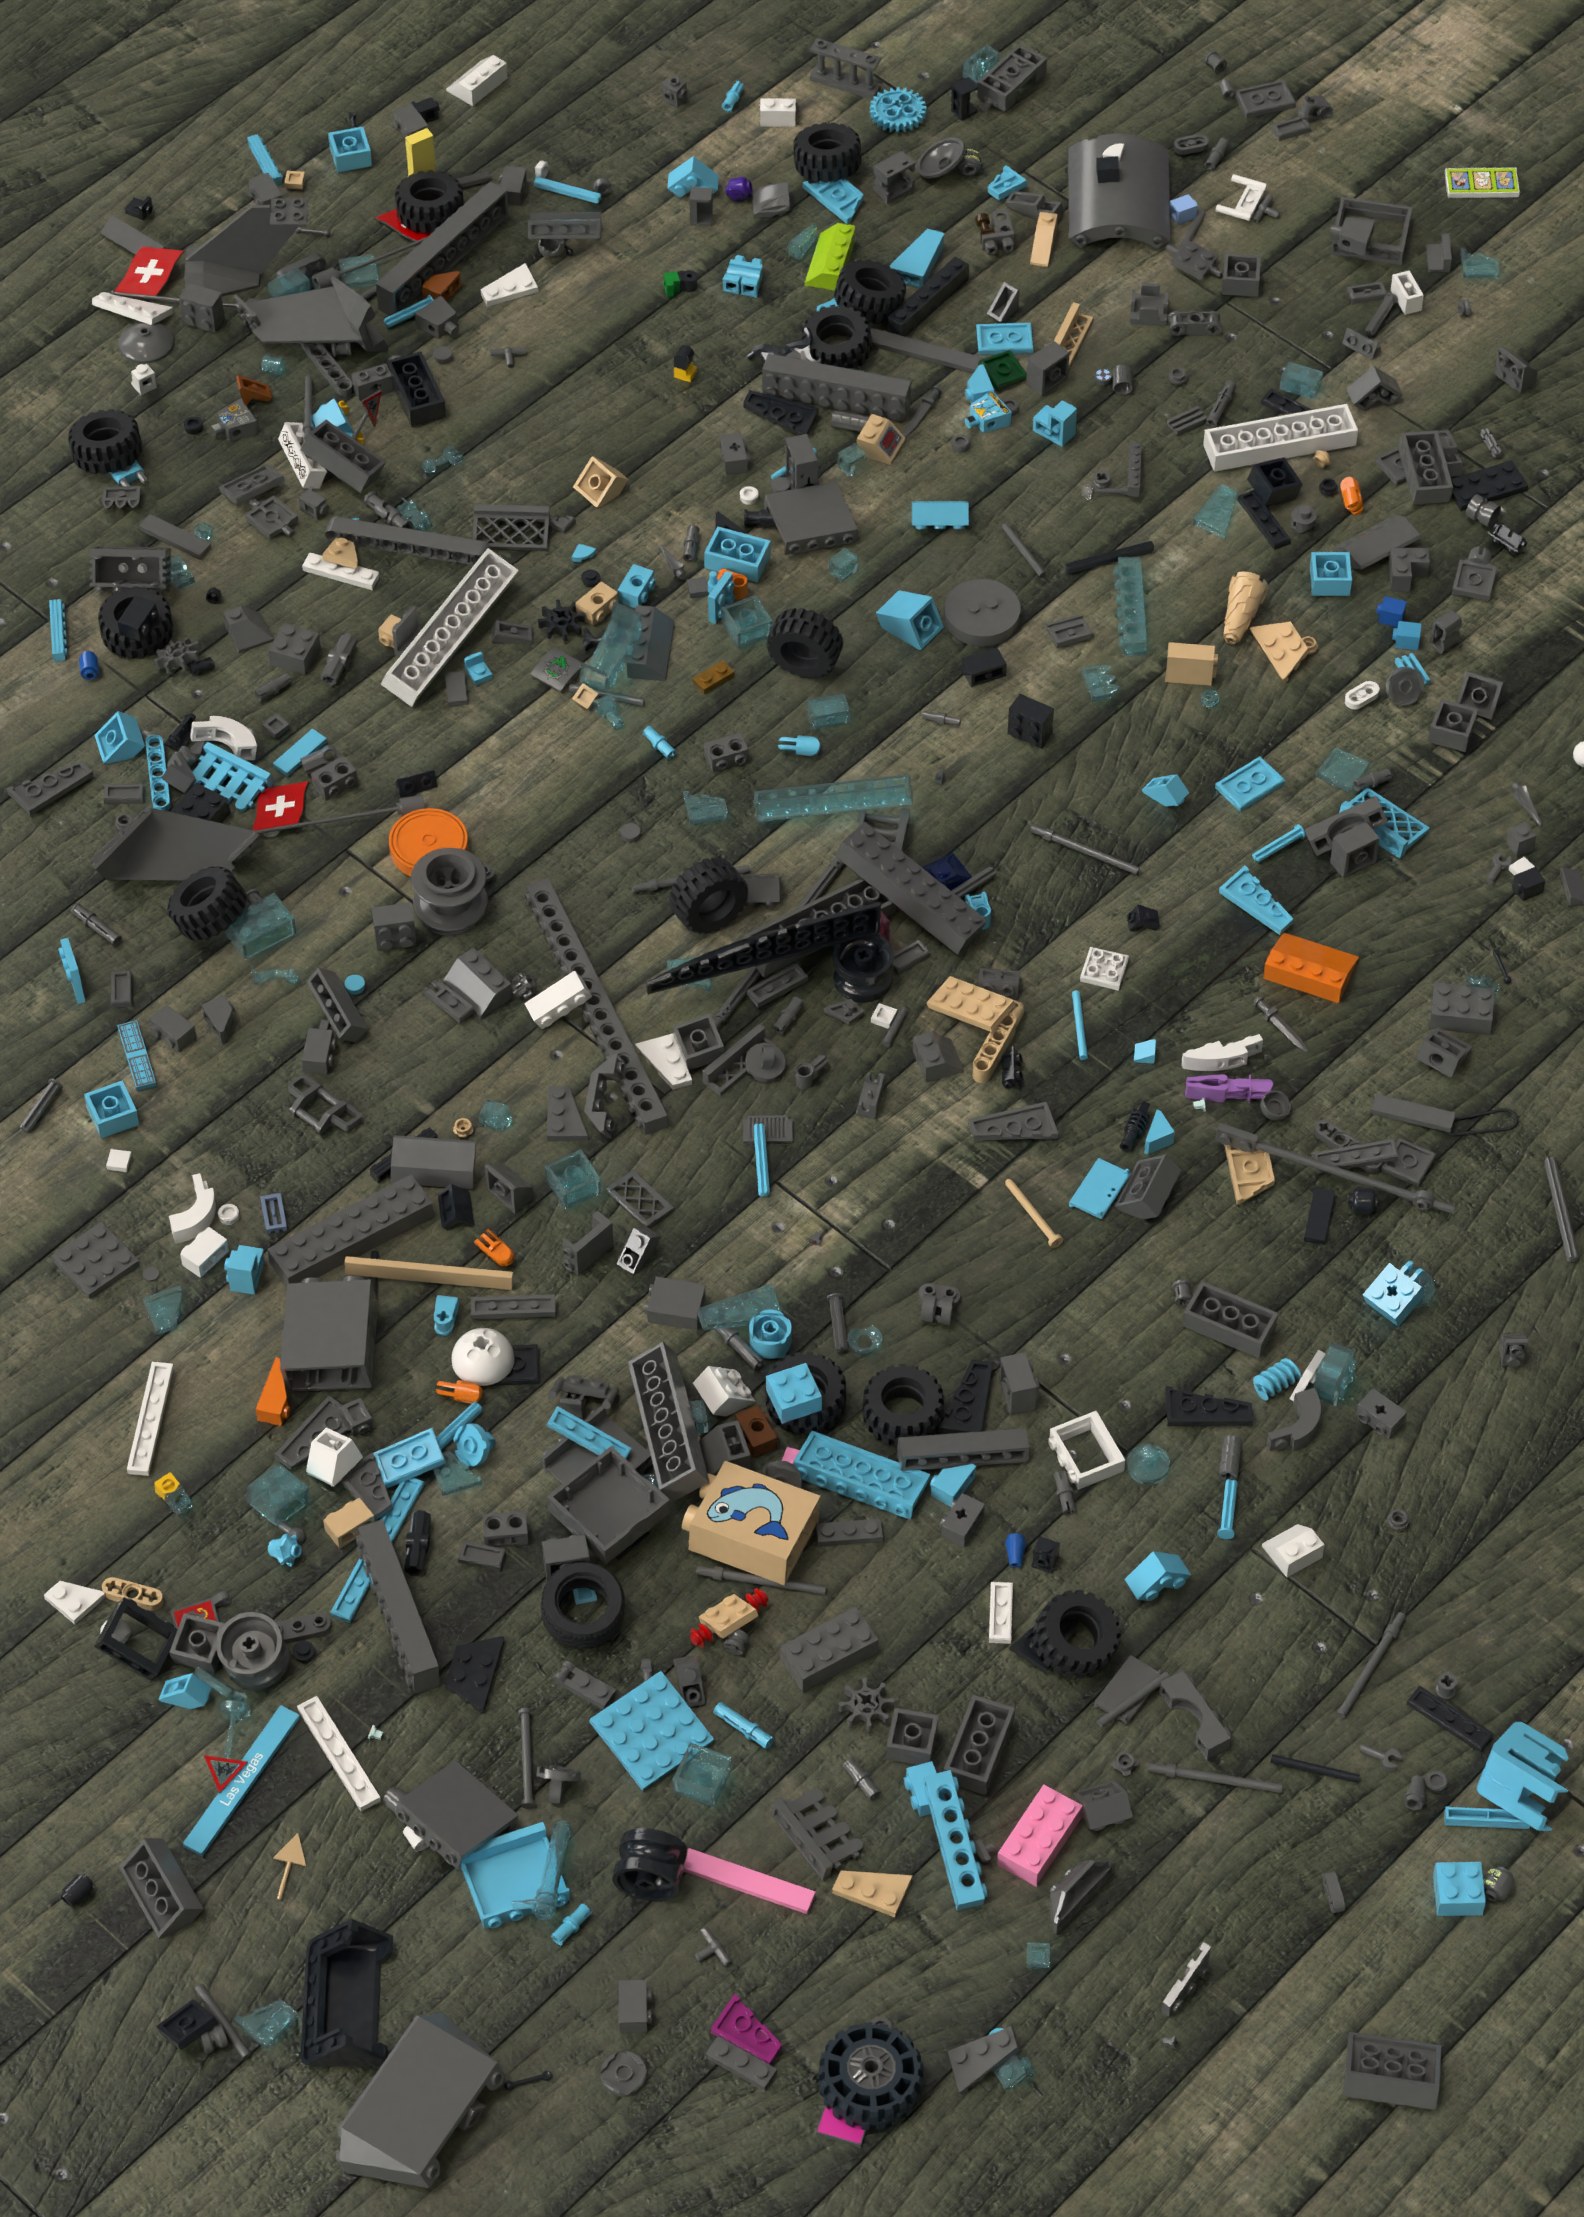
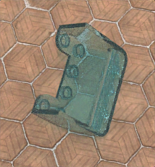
[580,601,643,690]

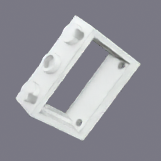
[1048,1411,1125,1490]

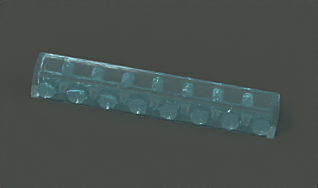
[753,774,913,822]

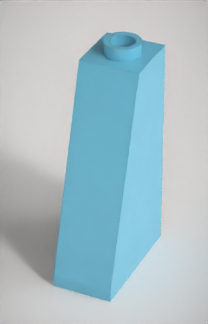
[890,229,945,288]

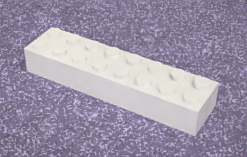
[1203,404,1358,472]

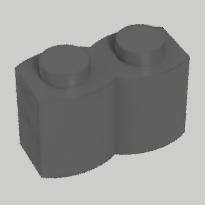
[1430,610,1462,654]

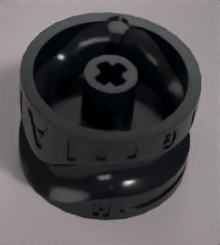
[833,934,894,1003]
[612,1828,688,1902]

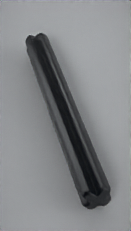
[1065,541,1154,574]

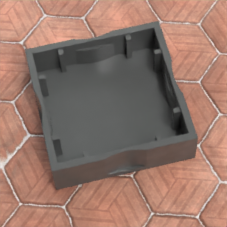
[547,1446,670,1564]

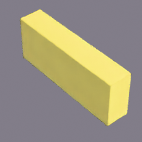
[405,128,436,176]

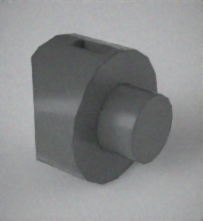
[1290,505,1317,533]

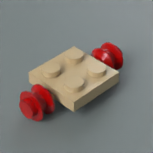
[690,1588,768,1648]

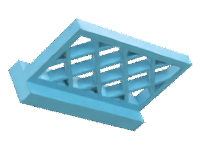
[1339,788,1430,859]

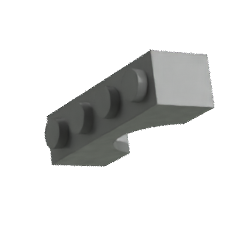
[1304,796,1388,856]
[1159,1670,1232,1760]

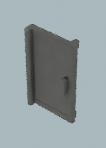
[1094,1655,1162,1724]

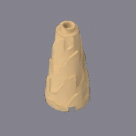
[1223,572,1268,644]

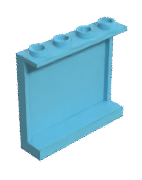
[461,1822,570,1929]

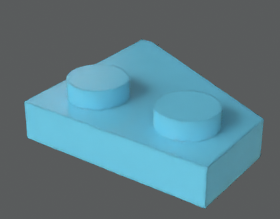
[988,165,1027,200]

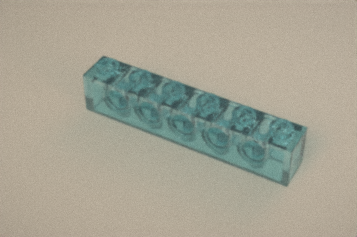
[1114,557,1147,656]

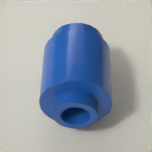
[79,651,100,680]

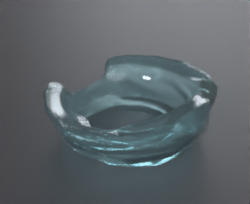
[847,1326,882,1354]

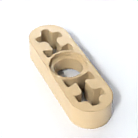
[102,1577,163,1611]

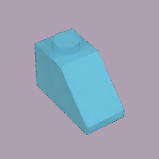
[965,364,994,404]
[1142,774,1189,806]
[930,1464,976,1507]
[158,1673,212,1709]

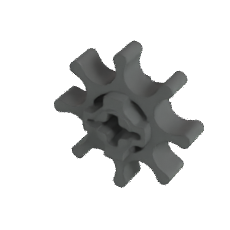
[154,637,202,674]
[839,1678,894,1732]

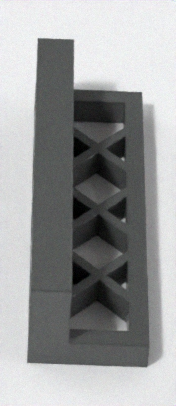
[703,1024,777,1096]

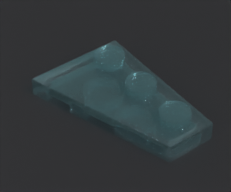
[1192,484,1237,539]

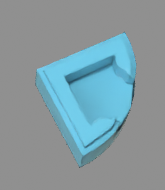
[572,544,596,562]

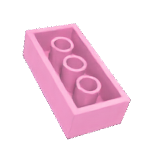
[997,1784,1083,1887]

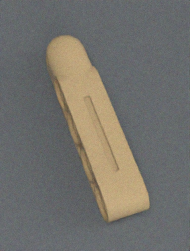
[973,1000,1025,1083]

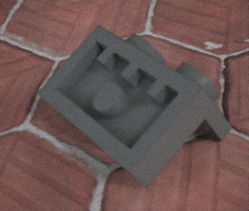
[978,968,1020,999]

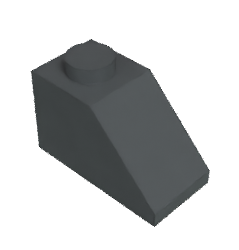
[201,995,235,1044]

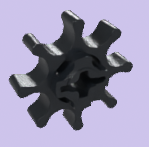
[538,599,585,642]

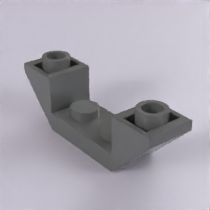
[584,1054,626,1138]

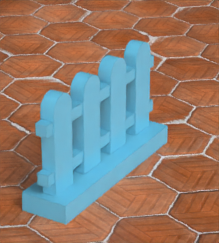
[192,742,274,812]

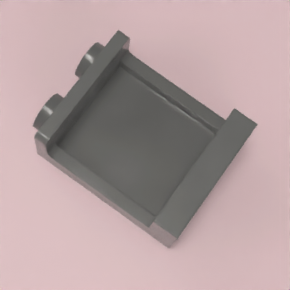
[562,1211,614,1276]

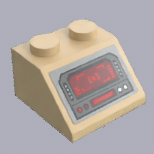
[857,414,905,465]

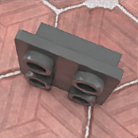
[392,606,422,657]

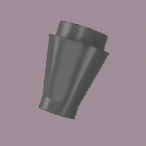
[1404,1776,1426,1810]

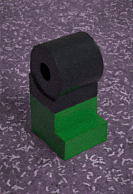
[663,270,697,298]

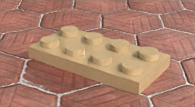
[927,976,1015,1032]

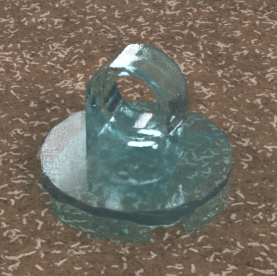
[1127,1443,1170,1484]

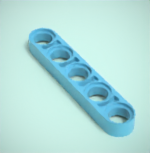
[145,735,171,811]

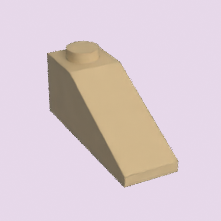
[1030,212,1058,267]

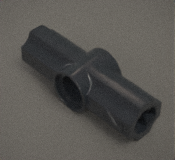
[404,1510,431,1576]

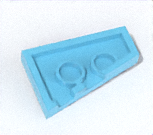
[58,938,85,1004]

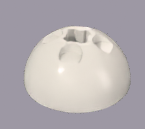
[452,1328,514,1386]

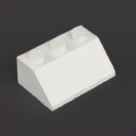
[446,55,507,106]

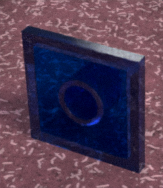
[922,853,972,891]

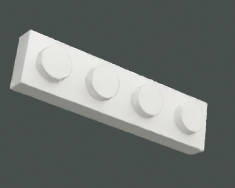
[302,553,380,590]

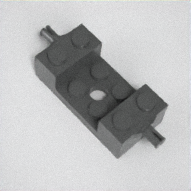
[977,44,1047,112]

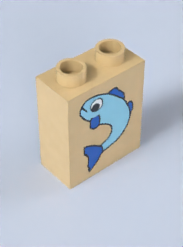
[682,1461,820,1585]

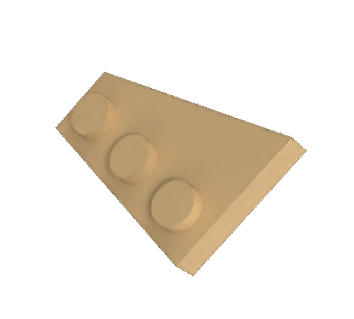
[832,1871,912,1917]

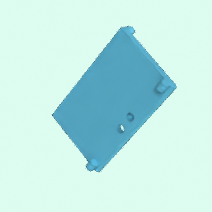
[1069,1158,1131,1219]

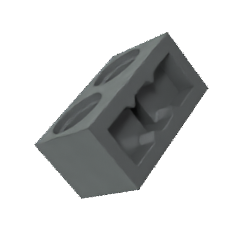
[704,733,749,772]
[311,756,358,800]
[483,1510,528,1547]

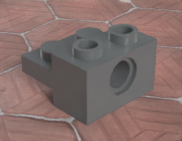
[1416,1027,1473,1078]

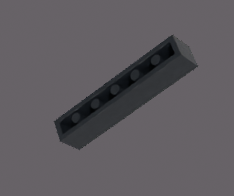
[887,257,969,337]

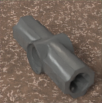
[320,633,357,686]

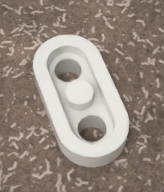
[1345,681,1379,709]

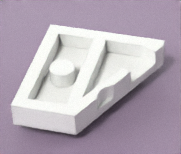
[1290,1350,1326,1401]
[44,1581,106,1624]

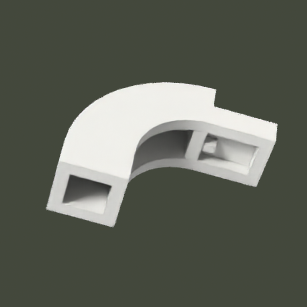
[190,716,257,761]
[169,1174,216,1244]

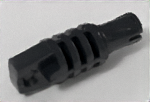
[1119,1101,1150,1152]

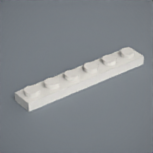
[127,1362,174,1476]
[297,1696,381,1811]

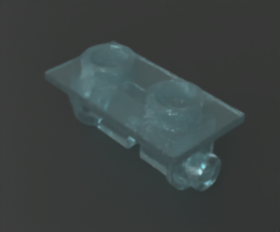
[397,497,433,531]

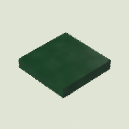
[978,350,1027,391]

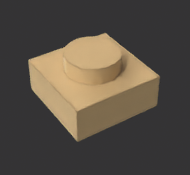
[284,171,305,189]
[572,683,599,711]

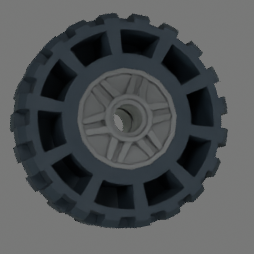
[818,2022,923,2130]

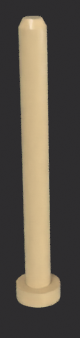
[1005,1179,1063,1248]

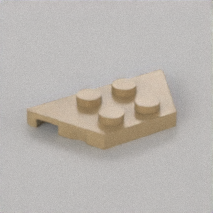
[1249,622,1309,683]
[1224,1145,1275,1205]

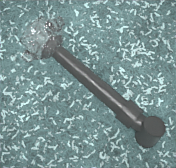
[1082,482,1127,500]

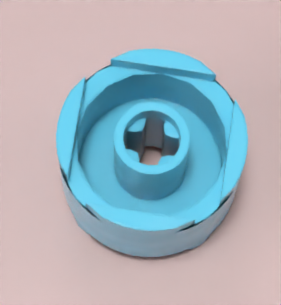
[749,1310,792,1359]

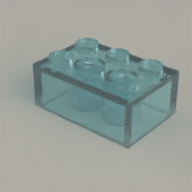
[225,893,296,959]

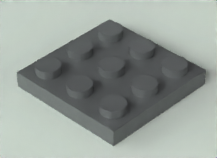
[51,1222,140,1299]

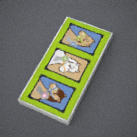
[1445,168,1520,198]

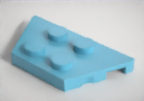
[803,179,863,224]

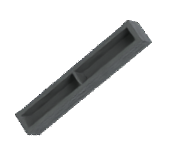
[1127,442,1141,497]

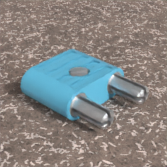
[110,460,148,486]

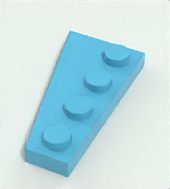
[1219,866,1293,935]

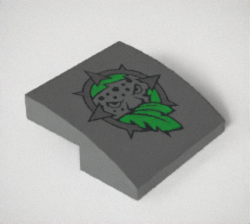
[530,647,585,694]

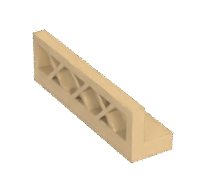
[1054,302,1093,368]

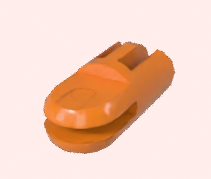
[474,1229,514,1267]
[436,1380,483,1403]

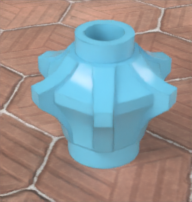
[268,1533,302,1566]

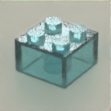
[722,595,772,648]
[545,1149,601,1209]
[1314,1342,1357,1406]
[247,1463,309,1527]
[673,1743,732,1807]

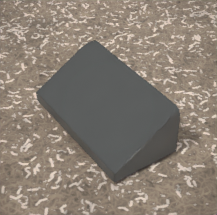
[1560,867,1584,906]

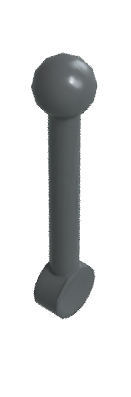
[294,227,330,237]

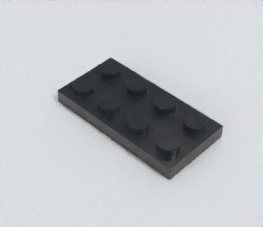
[1451,460,1528,511]

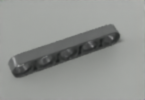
[301,343,353,397]

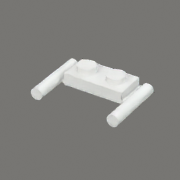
[1216,174,1267,221]

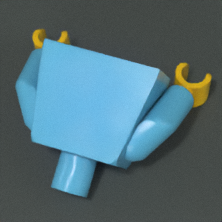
[312,399,364,445]

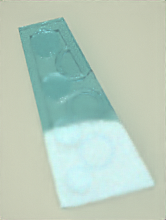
[697,1284,782,1330]

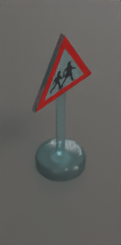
[204,1700,251,1794]

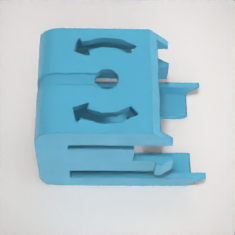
[1476,1722,1568,1831]

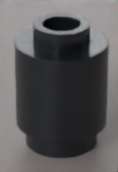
[60,1874,94,1908]

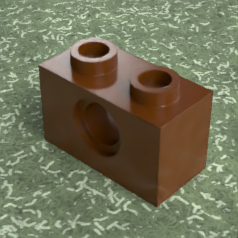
[735,1405,779,1458]

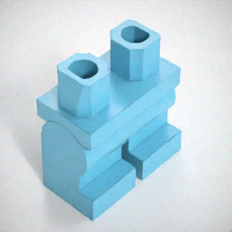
[723,255,763,297]

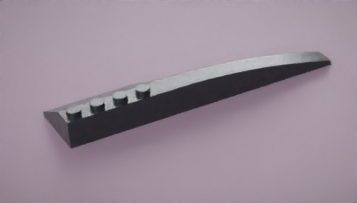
[646,902,881,995]

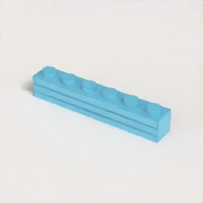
[247,134,283,186]
[49,599,68,661]
[1444,1807,1530,1829]

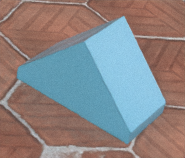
[1144,1110,1175,1154]

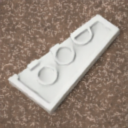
[92,292,173,325]

